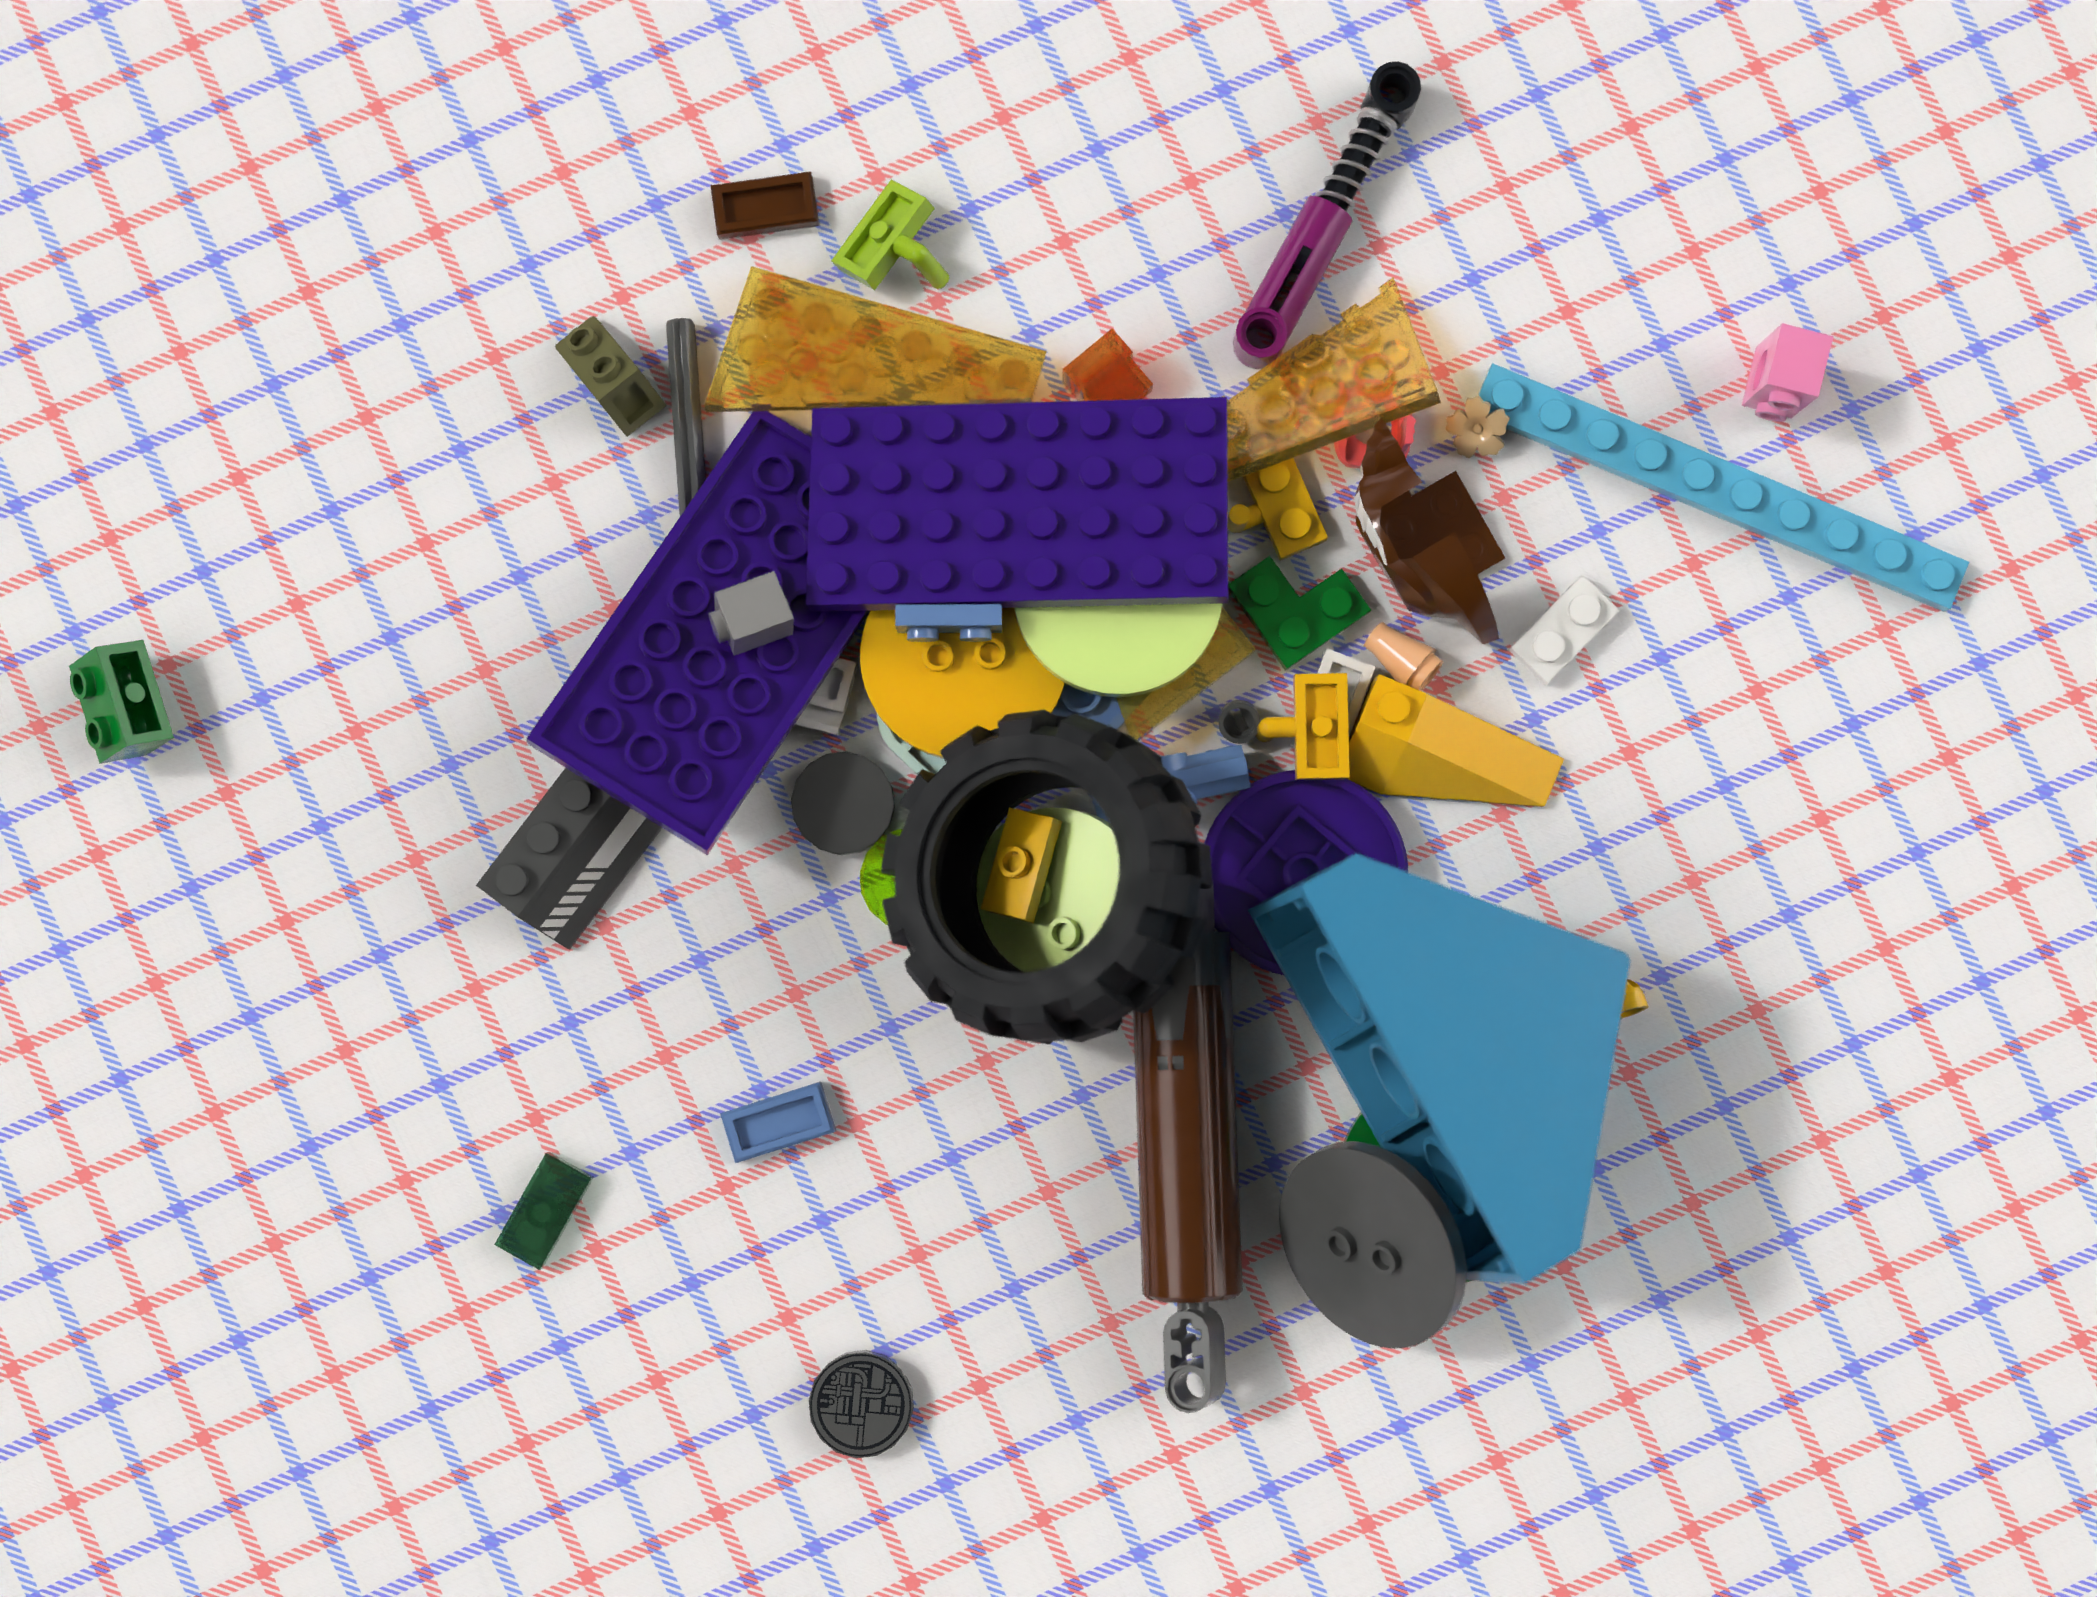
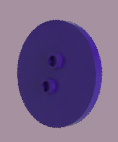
[1204,770,1408,975]

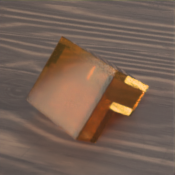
[1062,328,1153,401]

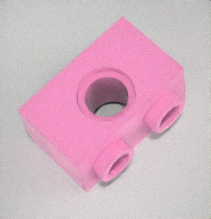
[1742,323,1834,422]

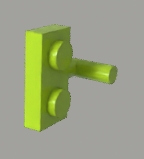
[831,179,949,290]

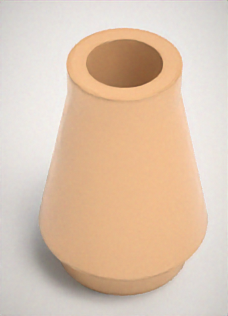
[1364,622,1443,691]

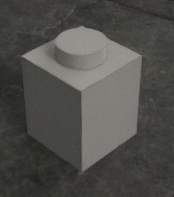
[708,571,794,656]

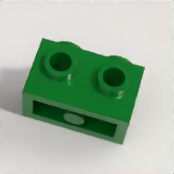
[69,640,174,764]

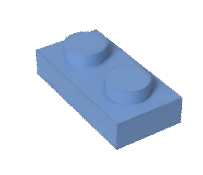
[895,604,1002,642]

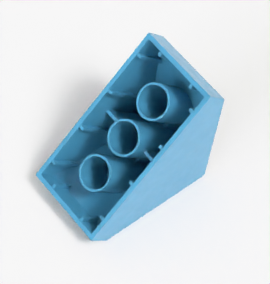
[1248,854,1630,1284]

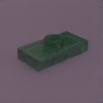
[494,1152,594,1270]

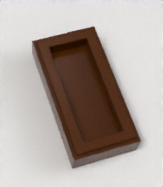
[710,171,820,240]

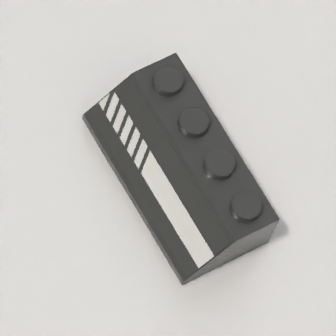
[476,768,662,950]

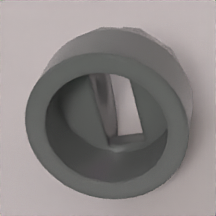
[1218,700,1260,744]

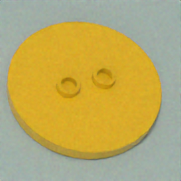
[860,608,1065,759]

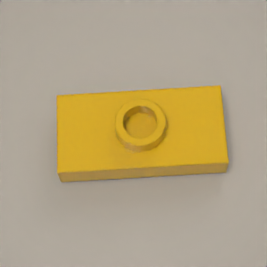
[981,808,1062,923]

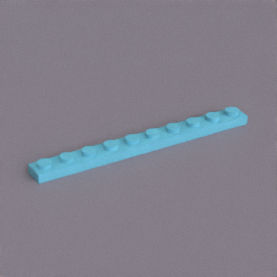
[1478,363,1969,612]

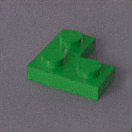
[1229,556,1371,671]

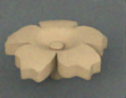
[1446,395,1510,458]

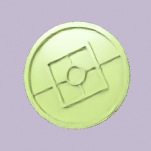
[1014,603,1222,697]
[976,807,1119,972]

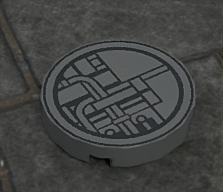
[808,1350,914,1458]

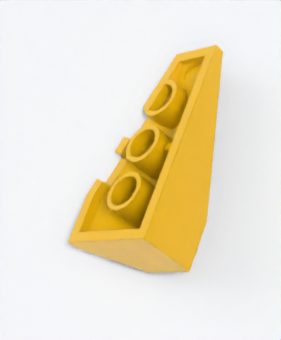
[1349,674,1564,807]

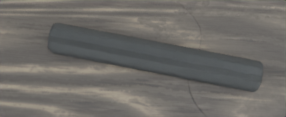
[666,318,706,516]

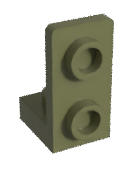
[555,316,667,437]

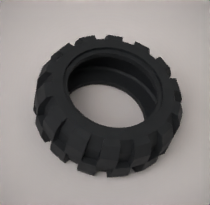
[881,710,1212,1045]

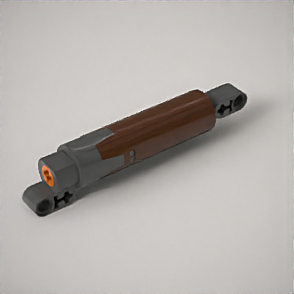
[1133,880,1243,1413]

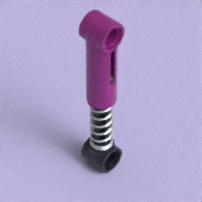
[1233,61,1421,369]

